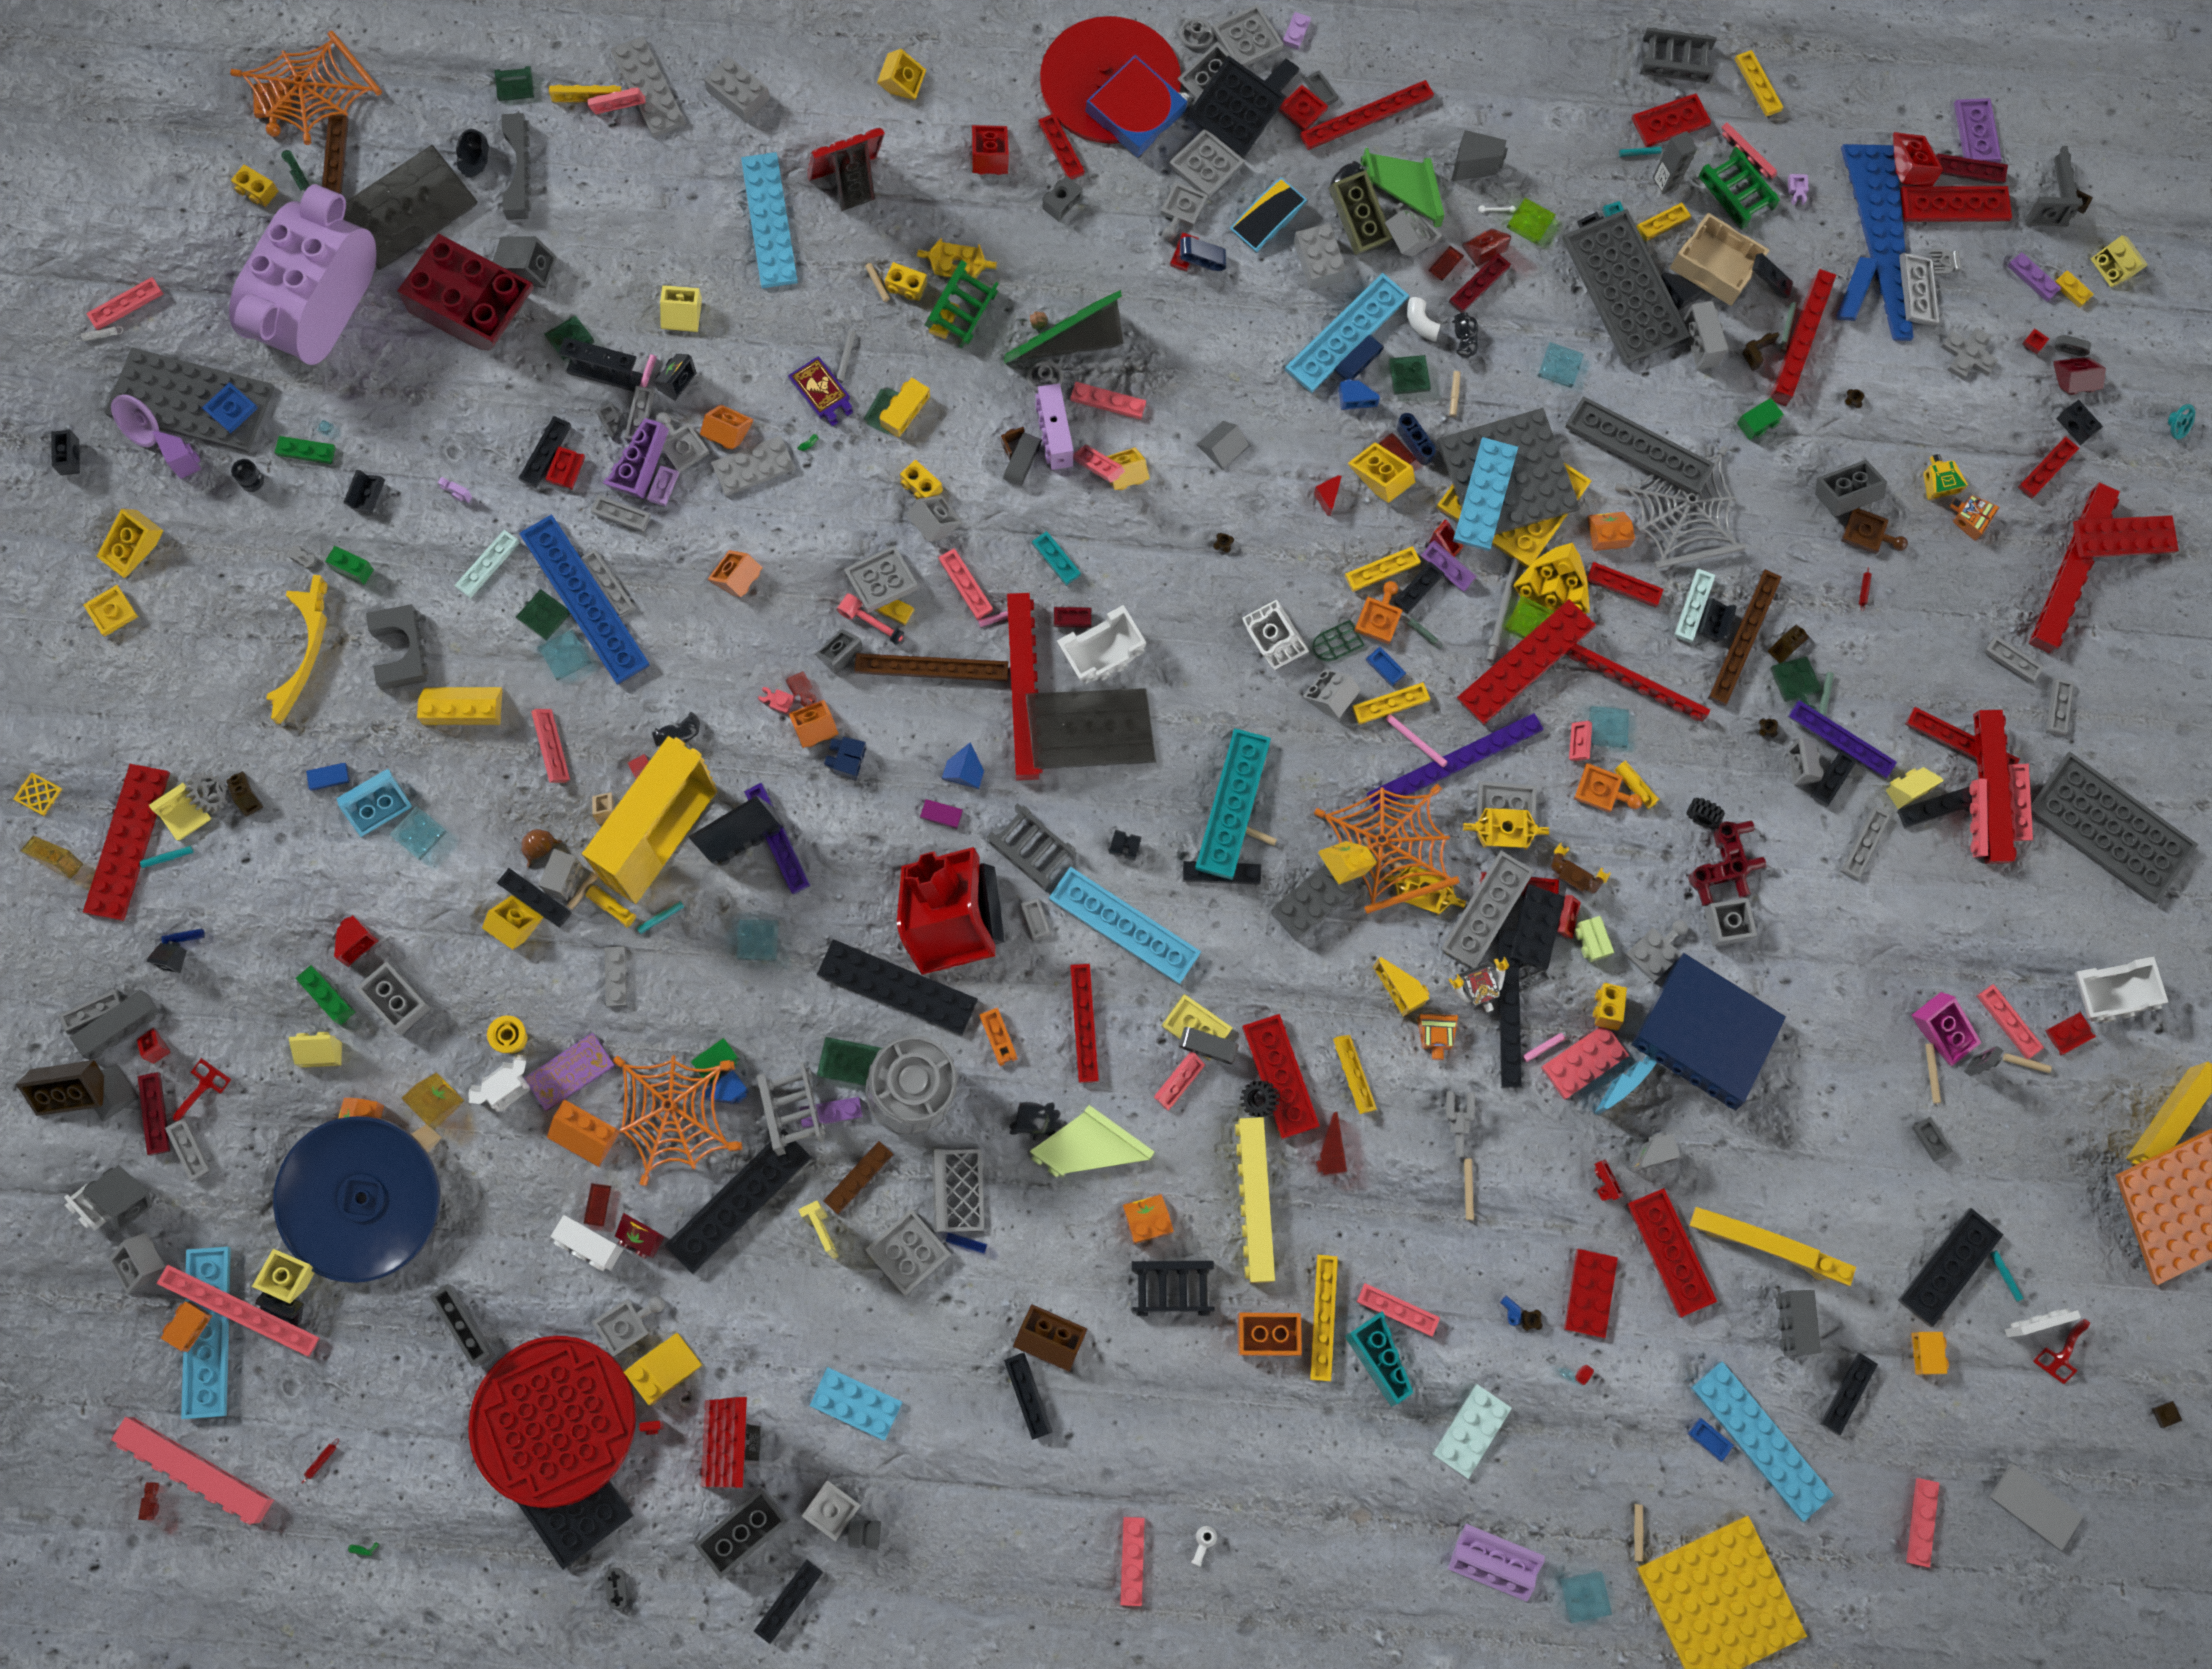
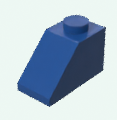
[1338,379,1380,410]
[700,1070,749,1104]

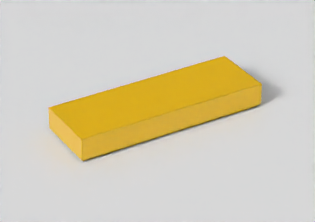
[1636,202,1692,242]

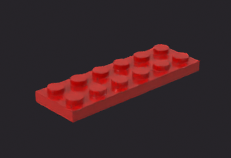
[1900,186,2012,222]
[2073,515,2179,558]
[1242,1013,1320,1140]
[1626,1188,1718,1318]

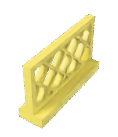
[798,1200,839,1259]

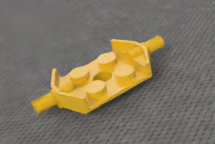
[917,238,997,279]
[1463,808,1549,850]
[1384,867,1466,916]

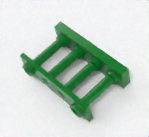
[1698,147,1780,230]
[924,260,999,348]

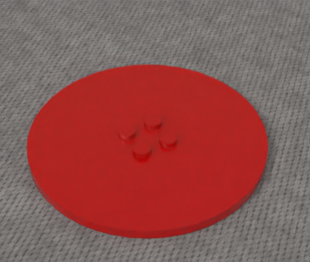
[1040,16,1181,144]
[468,1336,636,1508]

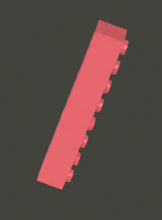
[111,1417,274,1525]

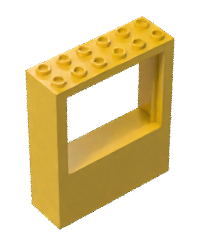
[582,736,718,905]

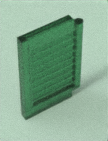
[864,387,899,435]

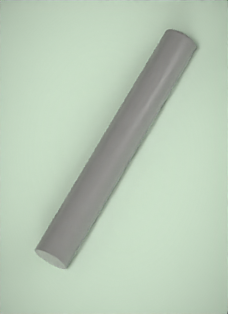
[836,330,856,383]

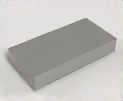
[1020,898,1051,941]

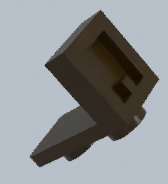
[1742,332,1780,371]
[1767,624,1810,664]
[226,771,263,817]

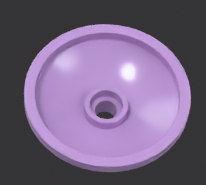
[111,395,159,447]

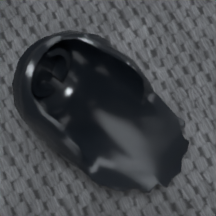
[456,128,489,178]

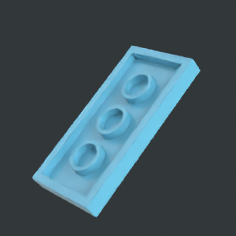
[809,1367,903,1441]

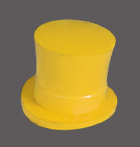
[487,1015,528,1054]

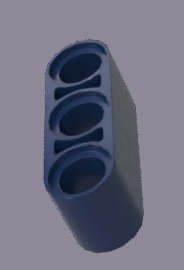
[1180,237,1226,271]
[1335,335,1384,380]
[1397,413,1436,465]

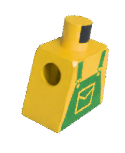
[1923,454,1968,500]

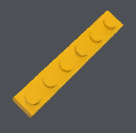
[1310,1255,1338,1382]

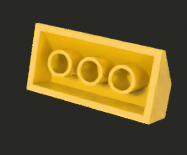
[417,687,503,725]

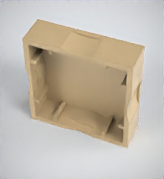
[1669,213,1770,306]

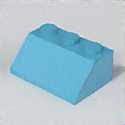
[336,768,412,837]

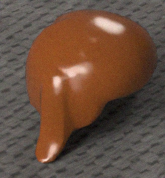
[521,829,563,867]

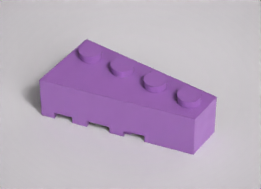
[603,418,669,499]

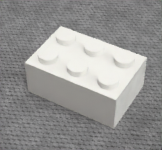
[550,1215,623,1271]

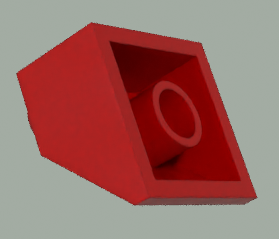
[334,915,379,967]

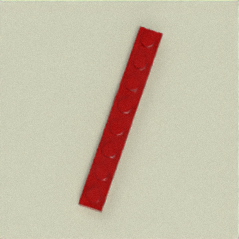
[1300,80,1434,150]
[1566,644,1711,722]

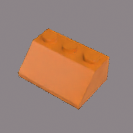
[547,1099,620,1167]

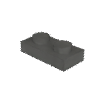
[1912,1117,1953,1162]

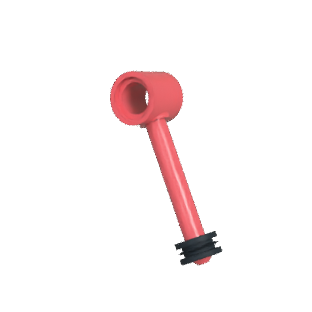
[836,593,904,645]

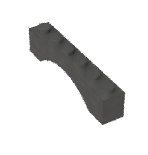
[501,113,531,220]

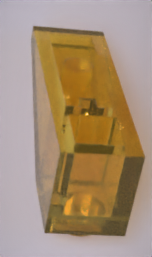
[20,835,83,879]

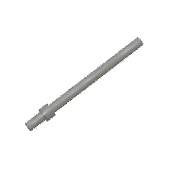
[1487,558,1519,662]

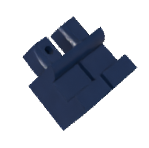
[824,737,867,781]

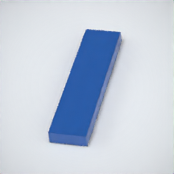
[1836,257,1878,321]

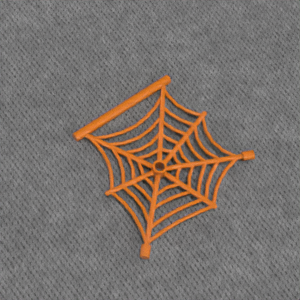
[230,31,382,145]
[1314,784,1460,914]

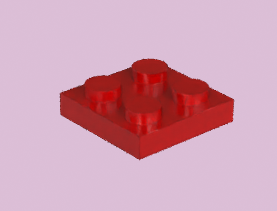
[1278,85,1328,131]

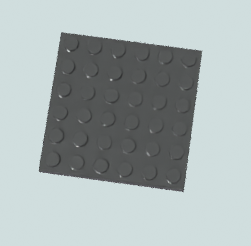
[1437,408,1580,535]

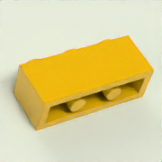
[879,377,930,438]

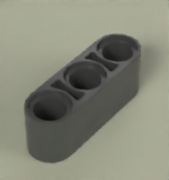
[1003,432,1042,486]
[1178,1027,1239,1064]

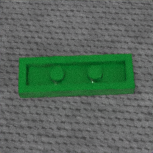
[274,436,336,464]

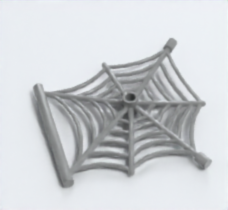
[1615,446,1746,569]

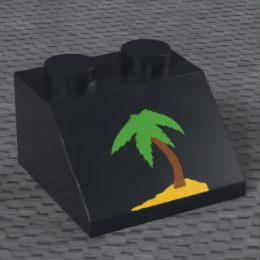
[654,354,697,401]

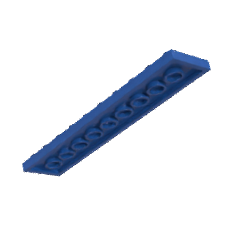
[519,514,650,685]

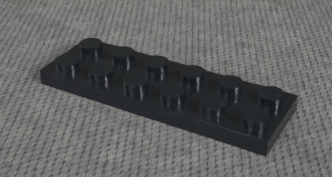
[1898,1208,2004,1327]

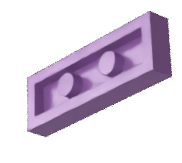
[2007,252,2061,302]
[1421,540,1477,592]
[799,1097,863,1128]

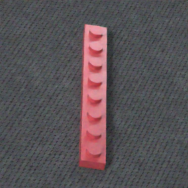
[156,1265,320,1357]

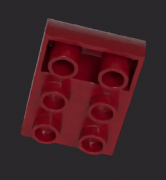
[397,233,534,351]

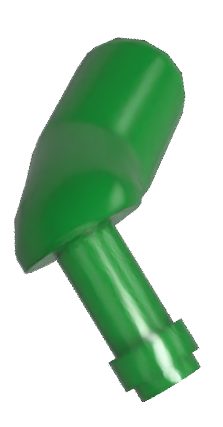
[797,434,819,451]
[348,1542,379,1556]

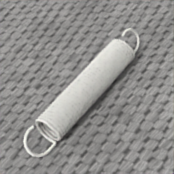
[75,327,123,342]

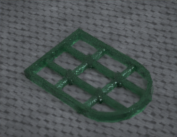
[1312,620,1364,662]

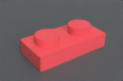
[1569,721,1592,761]

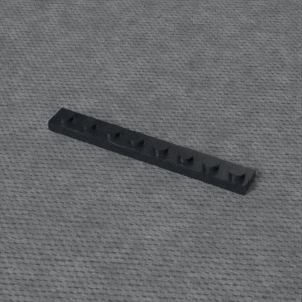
[1498,931,1522,1088]

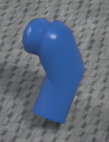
[1500,1295,1521,1326]

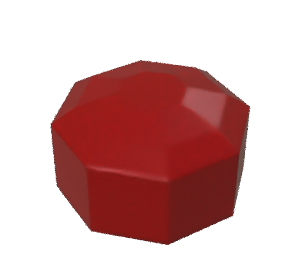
[1575,1365,1594,1385]

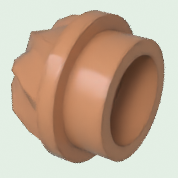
[1030,311,1048,330]

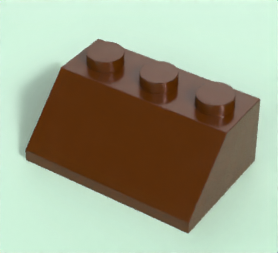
[1013,1304,1088,1372]

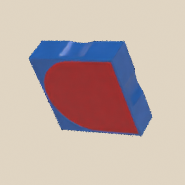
[1085,55,1187,158]

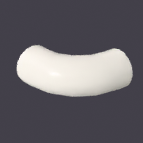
[1407,297,1440,341]

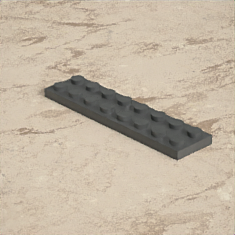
[1565,396,1715,495]

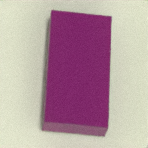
[920,799,963,829]

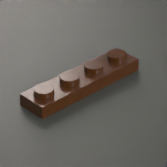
[823,1141,894,1215]

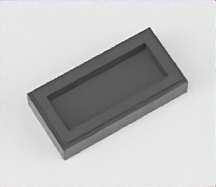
[1304,70,1339,106]

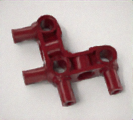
[1688,820,1767,907]

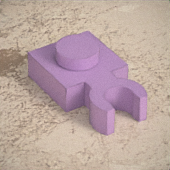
[1788,174,1809,205]
[438,477,472,503]

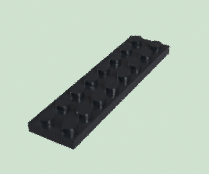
[817,939,978,1036]
[665,1129,812,1275]

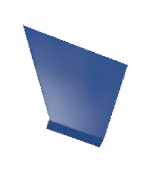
[942,742,984,789]

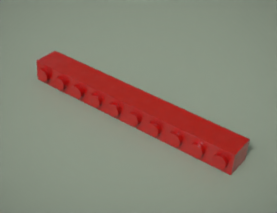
[2028,482,2120,653]
[1007,593,1043,781]

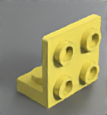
[149,783,211,841]

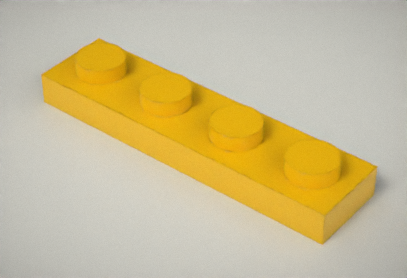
[1734,50,1783,117]
[549,85,622,102]
[1345,546,1421,592]
[1352,682,1430,725]
[1333,1035,1377,1114]

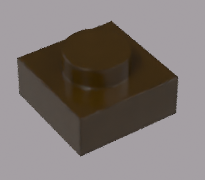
[2151,1401,2182,1428]

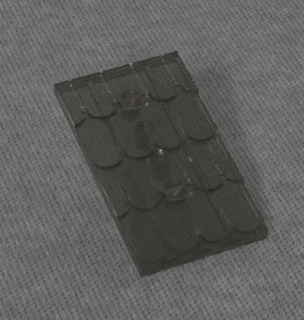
[343,144,478,270]
[1026,688,1157,769]

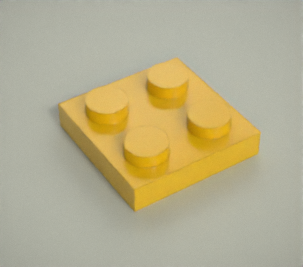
[83,585,139,637]

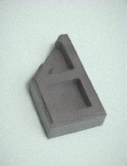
[595,402,621,440]

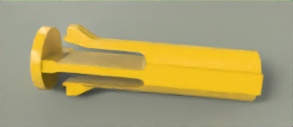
[1614,760,1660,809]
[585,885,636,928]

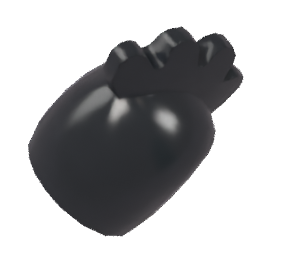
[1009,1102,1061,1140]

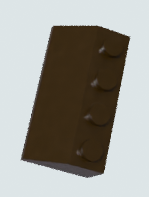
[16,1060,104,1116]

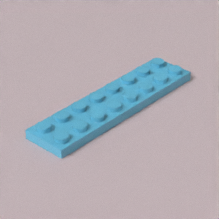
[741,152,798,289]
[1285,273,1410,394]
[1048,867,1201,985]
[181,1247,231,1419]
[1690,1361,1834,1522]

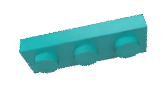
[1032,531,1081,586]

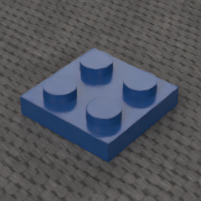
[202,382,258,434]

